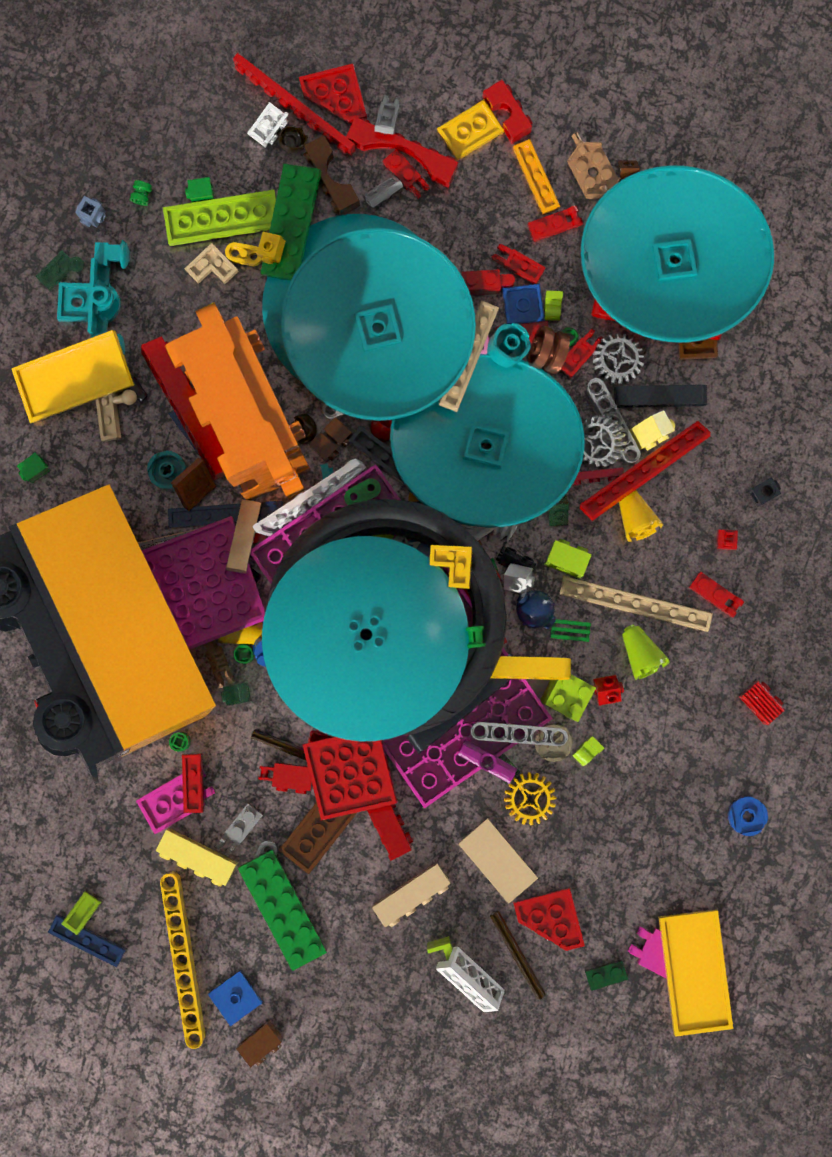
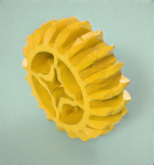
[504,772,557,825]

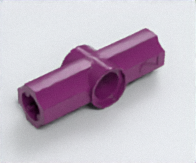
[457,740,517,784]

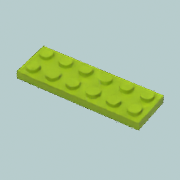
[163,190,276,246]

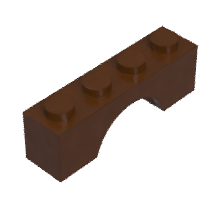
[303,135,360,215]

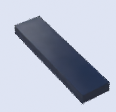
[48,914,127,967]

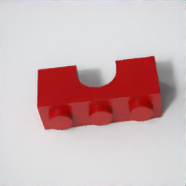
[482,80,533,144]

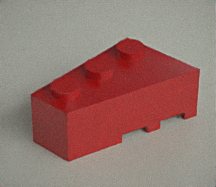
[367,804,414,861]

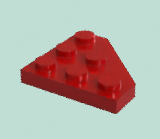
[299,63,367,124]
[513,888,585,951]

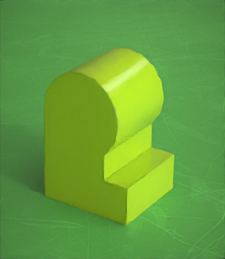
[544,291,563,321]
[572,735,604,766]

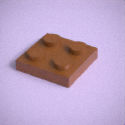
[171,458,216,511]

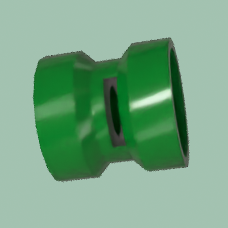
[130,180,152,206]
[234,644,255,664]
[169,732,191,752]

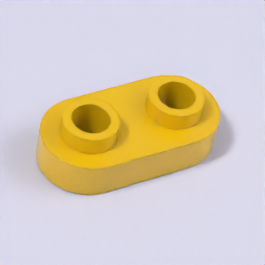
[225,242,262,266]

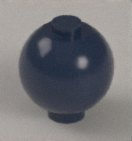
[516,590,556,629]

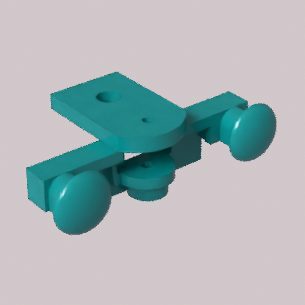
[57,240,130,355]

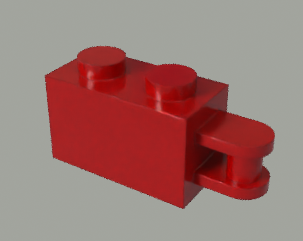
[461,269,515,296]
[258,762,312,794]

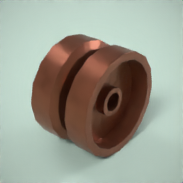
[528,326,570,374]

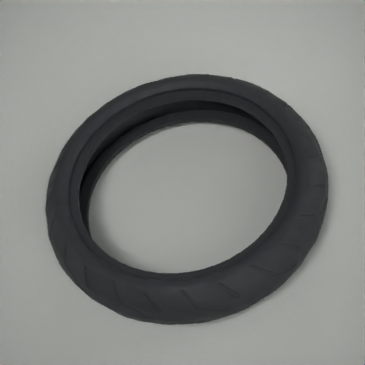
[267,499,507,735]

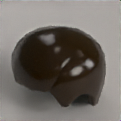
[278,125,308,154]
[291,414,317,444]

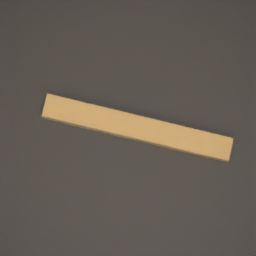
[559,576,713,632]

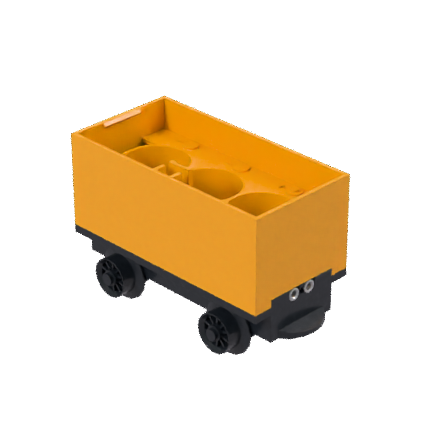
[0,484,216,785]

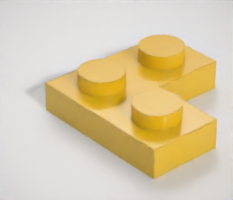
[430,545,472,589]

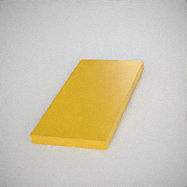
[11,330,134,423]
[659,909,733,1037]

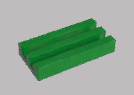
[551,619,591,642]

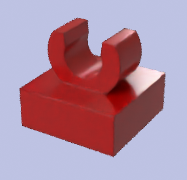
[717,529,738,550]

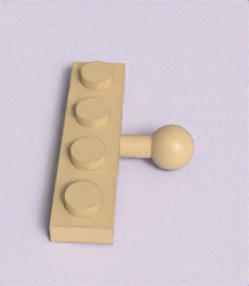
[96,390,137,442]

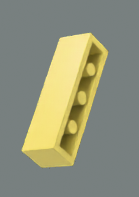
[156,828,238,887]

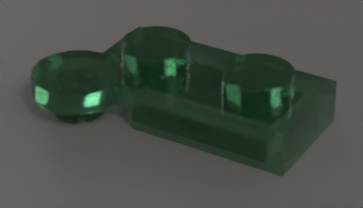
[35,250,84,291]

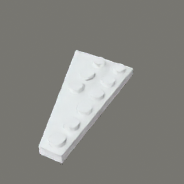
[252,458,366,539]

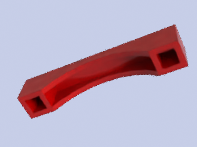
[346,117,458,189]

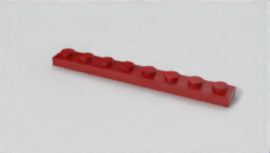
[233,53,356,156]
[580,421,711,521]

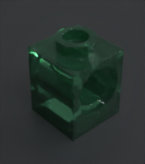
[221,682,252,706]

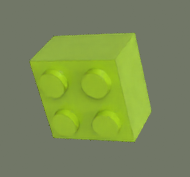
[544,539,592,579]
[540,674,596,722]

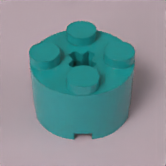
[487,323,531,368]
[147,451,188,492]

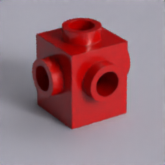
[593,675,624,706]

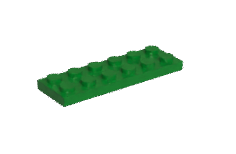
[260,164,322,280]
[237,849,327,971]

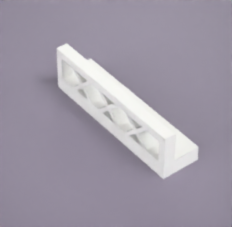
[436,947,505,1012]

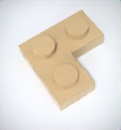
[184,243,239,284]

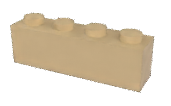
[372,862,450,927]

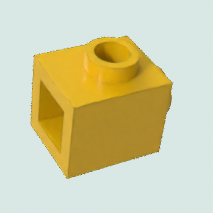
[257,232,286,264]

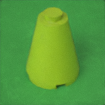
[622,624,670,680]

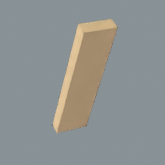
[226,499,261,574]

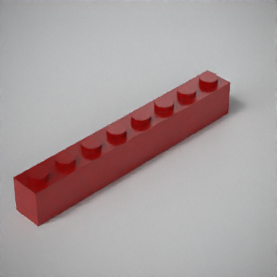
[141,336,225,481]

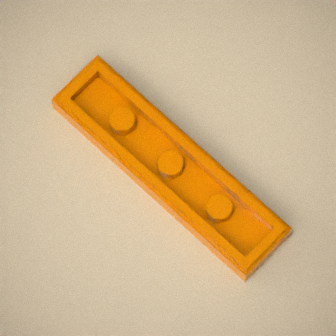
[513,139,560,215]

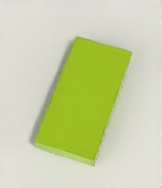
[61,891,101,935]

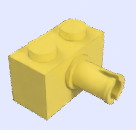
[629,411,675,451]

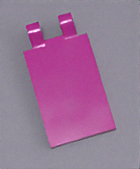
[136,771,216,834]
[628,927,666,978]

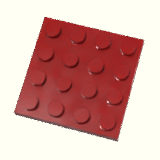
[302,737,397,820]

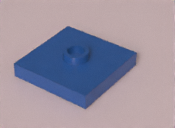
[502,284,545,324]
[208,970,263,1026]

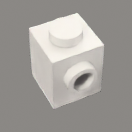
[504,563,535,594]

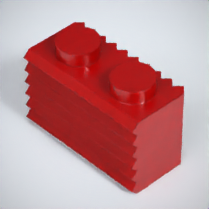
[739,681,785,725]

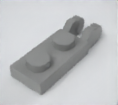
[375,95,400,134]
[215,803,263,857]

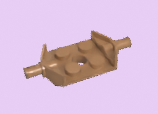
[567,132,621,200]

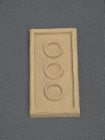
[458,818,538,904]

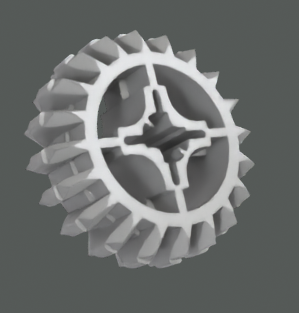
[593,333,644,385]
[582,415,627,467]

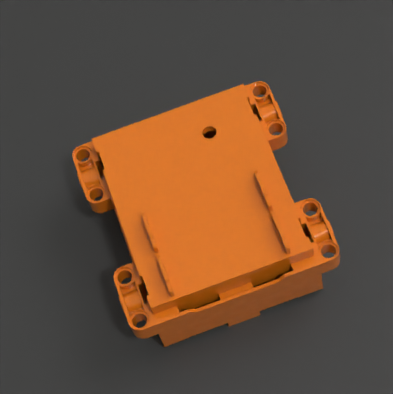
[165,302,310,501]

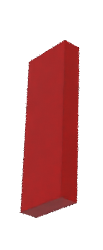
[182,753,204,813]

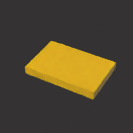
[437,99,504,161]

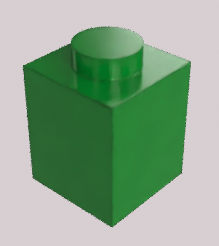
[185,177,215,203]
[17,452,51,484]

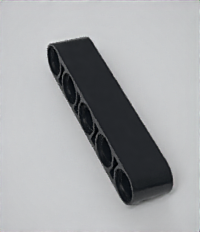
[614,385,708,408]

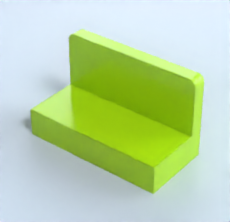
[427,936,456,963]

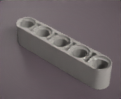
[586,378,641,465]
[470,722,568,746]

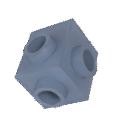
[75,196,106,228]

